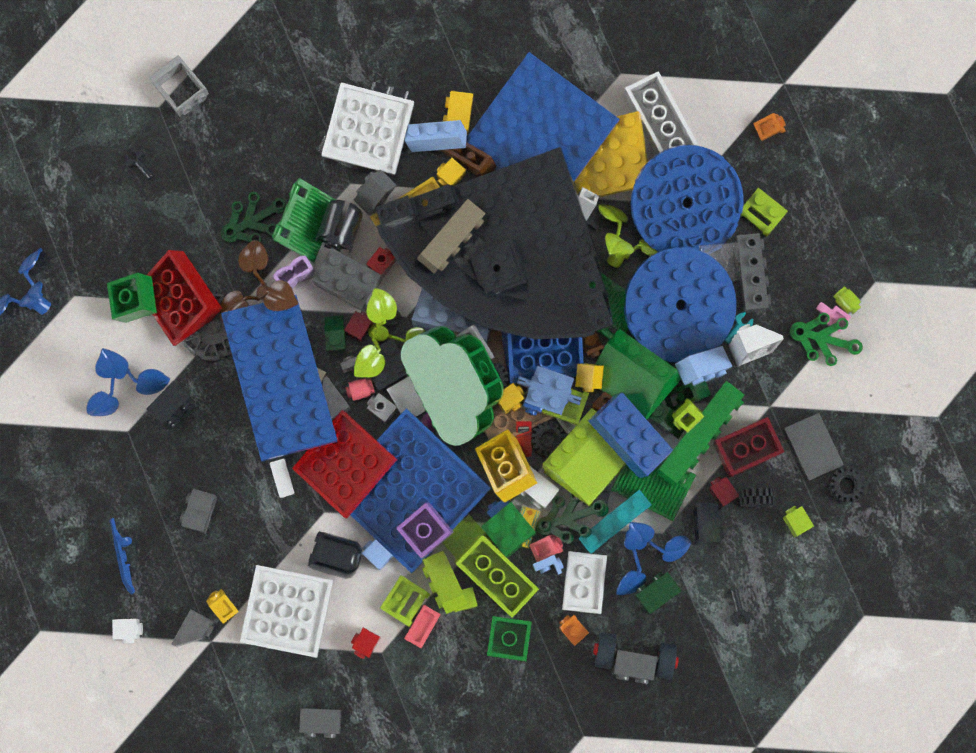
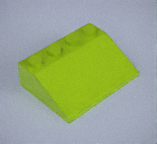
[543,408,626,506]

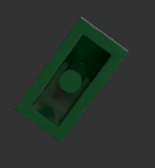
[324,315,347,355]
[665,381,712,411]
[647,403,684,440]

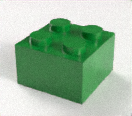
[107,273,157,323]
[481,502,537,558]
[487,616,532,662]

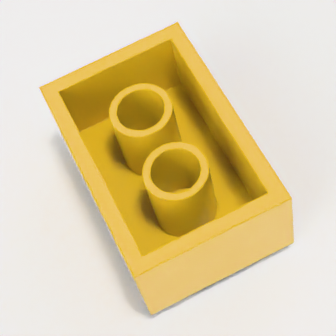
[475,429,537,503]

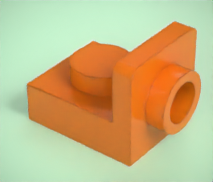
[753,113,786,141]
[559,615,589,646]

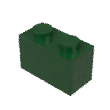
[635,572,681,615]

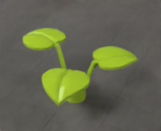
[598,204,658,268]
[354,288,426,377]

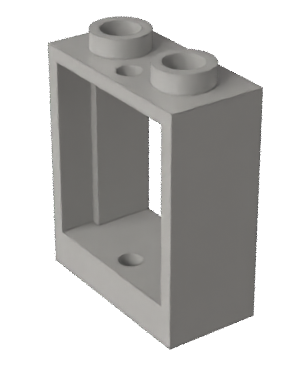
[149,55,209,117]

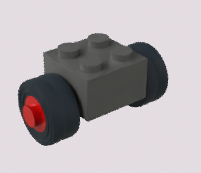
[593,632,679,684]

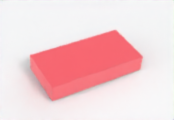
[404,605,441,648]

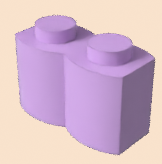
[273,256,314,289]

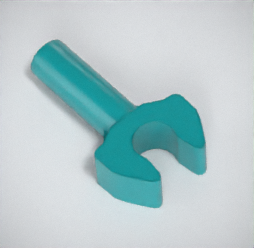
[724,312,753,345]

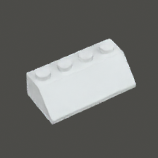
[729,324,784,367]

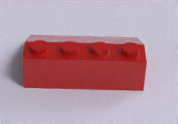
[147,250,222,346]

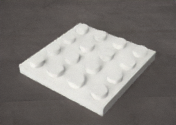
[322,83,414,175]
[240,565,333,658]

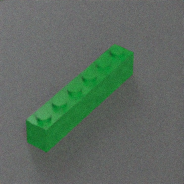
[656,381,745,487]

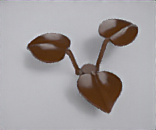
[220,240,298,322]

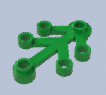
[790,312,863,366]

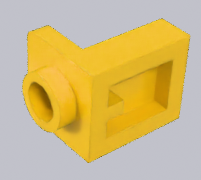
[207,589,239,623]

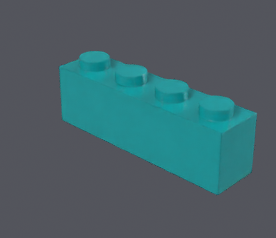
[578,490,651,554]

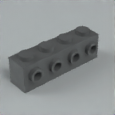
[735,233,771,313]

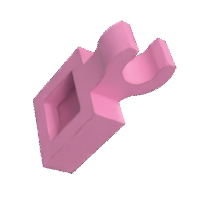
[816,302,851,332]

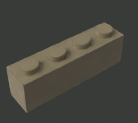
[417,199,485,274]

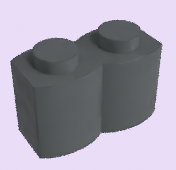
[180,489,217,534]

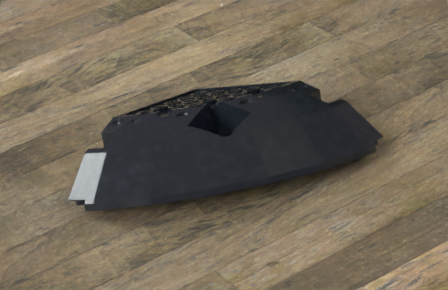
[375,147,613,339]

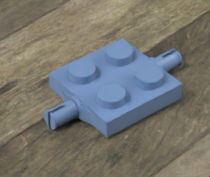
[517,366,582,415]

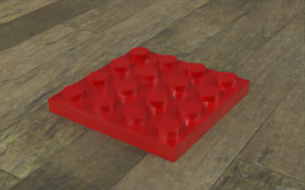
[292,410,397,519]

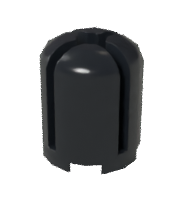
[315,200,363,253]
[308,531,362,579]

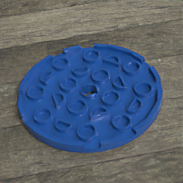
[631,145,743,255]
[624,248,736,363]

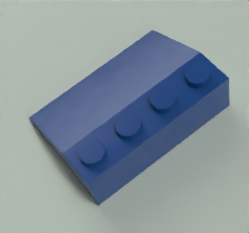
[501,331,583,383]

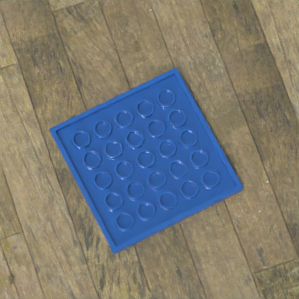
[466,52,620,183]
[350,408,491,574]

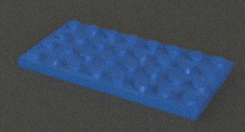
[221,295,337,462]

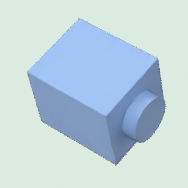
[362,539,393,570]

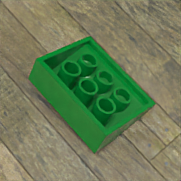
[595,329,681,420]

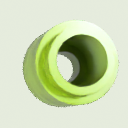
[833,286,861,315]

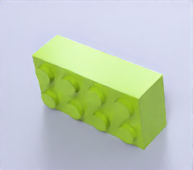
[454,534,539,617]

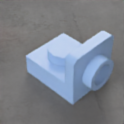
[532,555,564,575]

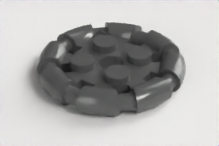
[182,293,232,361]

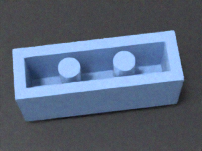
[405,120,467,152]
[675,346,732,385]

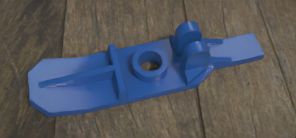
[109,518,135,595]

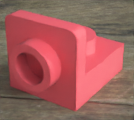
[530,535,563,562]

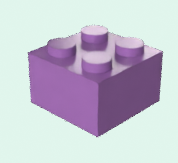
[396,502,454,558]

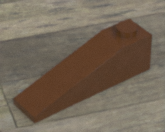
[440,142,497,177]

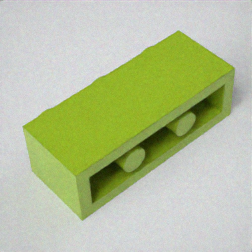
[422,550,468,614]

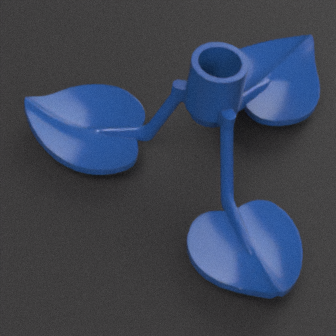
[0,248,51,315]
[86,348,170,417]
[616,522,691,595]

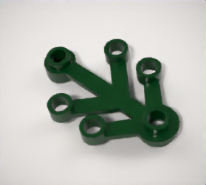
[221,192,287,243]
[536,493,609,544]

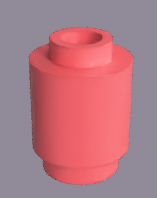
[345,378,375,401]

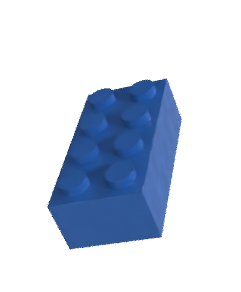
[588,392,673,478]

